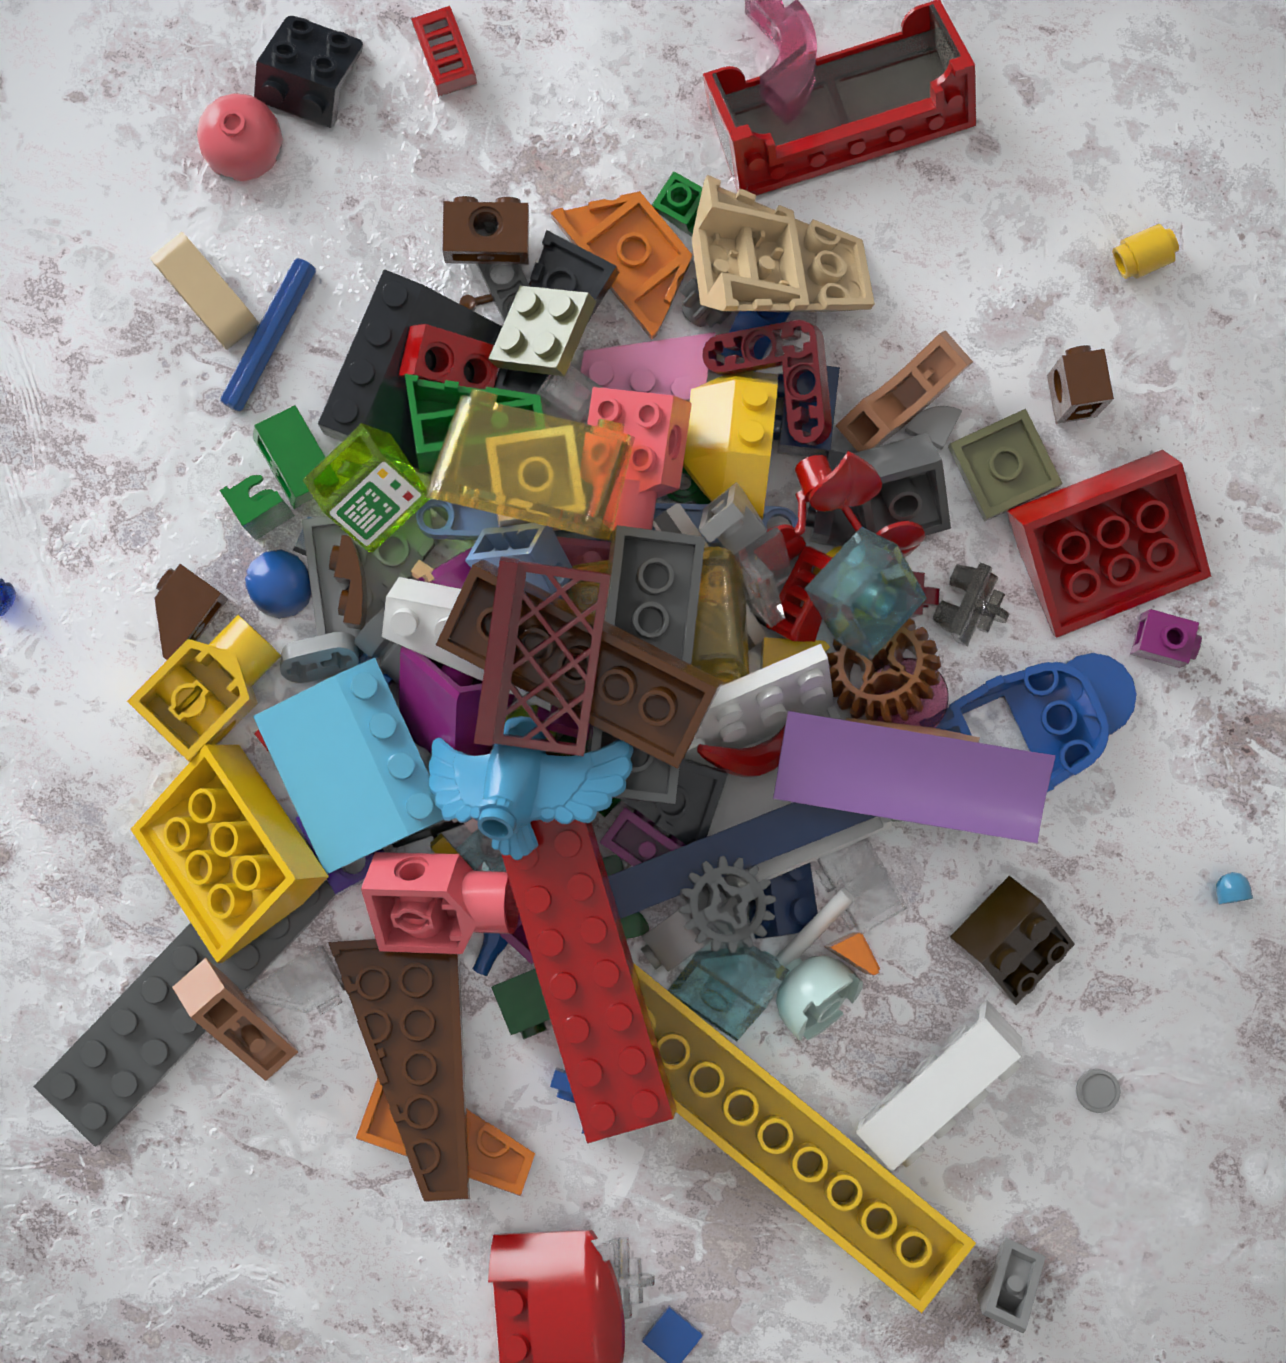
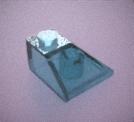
[668,946,790,1042]

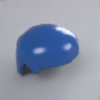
[245,549,312,619]

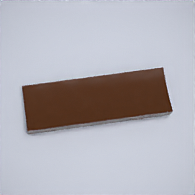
[436,559,723,769]

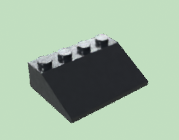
[317,269,502,481]

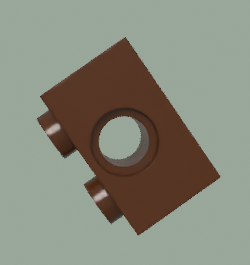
[442,196,529,265]
[1047,345,1114,424]

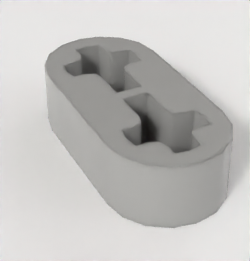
[280,632,359,683]

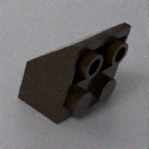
[950,875,1075,1005]

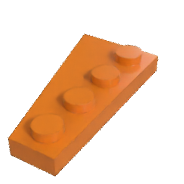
[356,1078,535,1196]

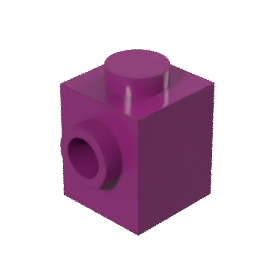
[1130,609,1202,668]

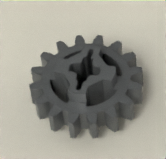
[678,856,776,953]

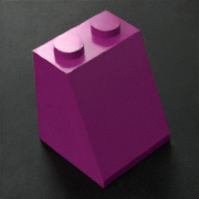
[399,646,515,756]

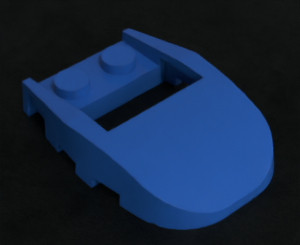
[920,662,1109,792]

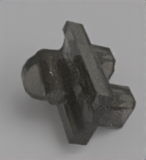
[932,562,1010,647]

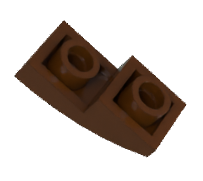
[329,535,367,630]

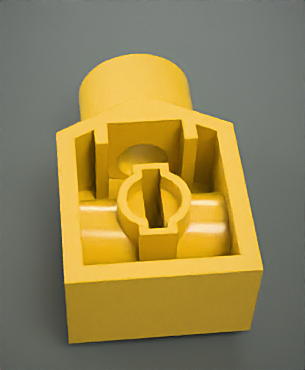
[127,614,281,762]

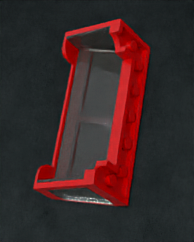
[703,0,976,196]

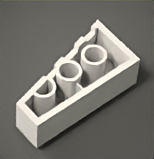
[382,577,552,711]
[856,1000,1022,1172]

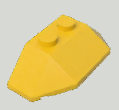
[683,371,778,520]

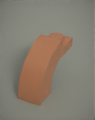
[835,330,973,452]

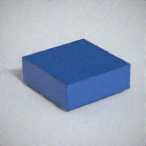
[642,1305,703,1363]

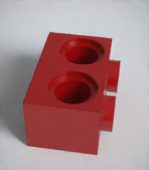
[399,324,498,390]

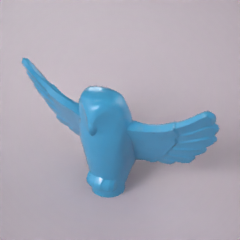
[428,716,634,860]

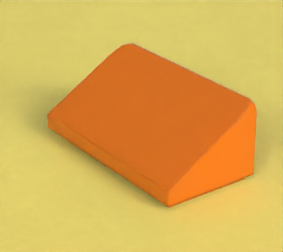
[824,932,881,975]

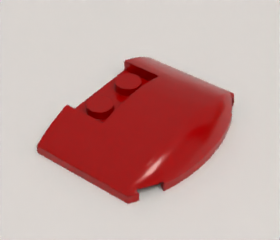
[488,1230,625,1363]

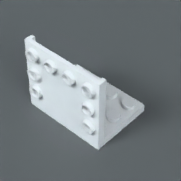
[684,644,892,888]

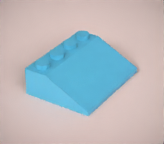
[253,658,444,874]

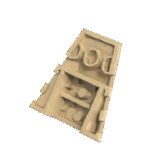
[692,175,875,312]

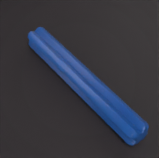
[220,258,316,412]

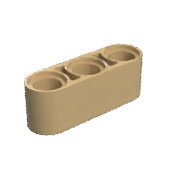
[149,232,259,350]

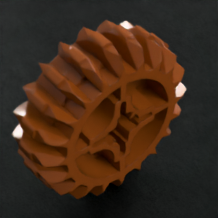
[827,612,942,723]

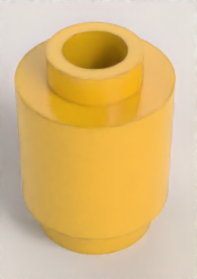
[1112,224,1179,279]

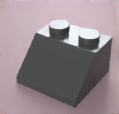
[853,433,951,536]

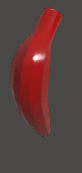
[697,725,785,777]

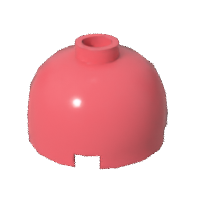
[197,93,283,181]

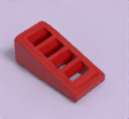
[411,6,477,97]
[766,546,840,642]

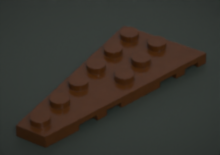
[328,939,470,1202]

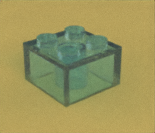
[805,527,927,660]

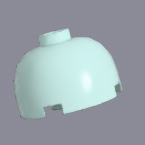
[776,955,863,1041]

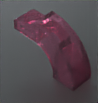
[745,0,817,125]

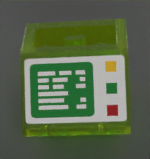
[303,423,432,553]

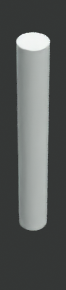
[756,888,855,990]

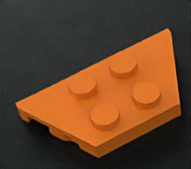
[551,191,693,340]

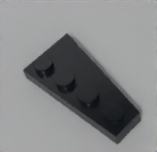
[494,230,620,397]

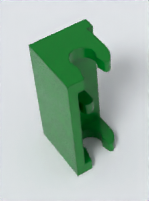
[253,405,337,509]
[219,475,295,540]

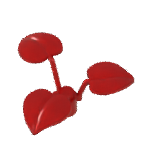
[728,451,925,569]

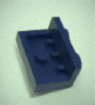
[749,863,818,939]

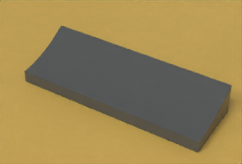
[586,525,705,804]

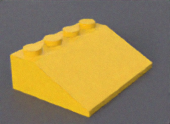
[130,744,329,963]

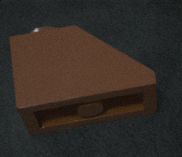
[154,564,228,660]

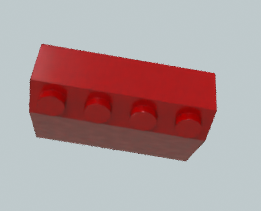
[1007,449,1212,638]

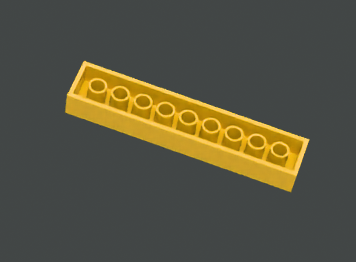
[633,962,976,1314]

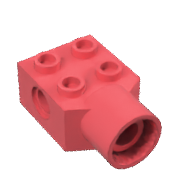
[581,387,692,533]
[361,852,520,954]

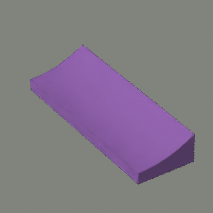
[773,711,1055,843]

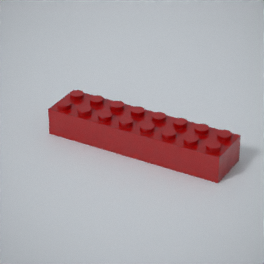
[502,819,677,1144]

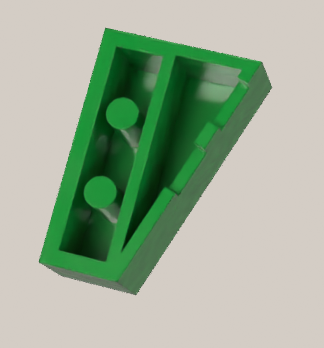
[405,374,546,473]

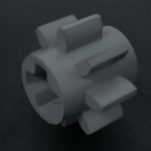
[680,278,733,328]

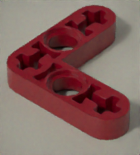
[702,320,832,446]

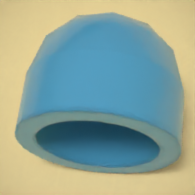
[1216,872,1253,905]

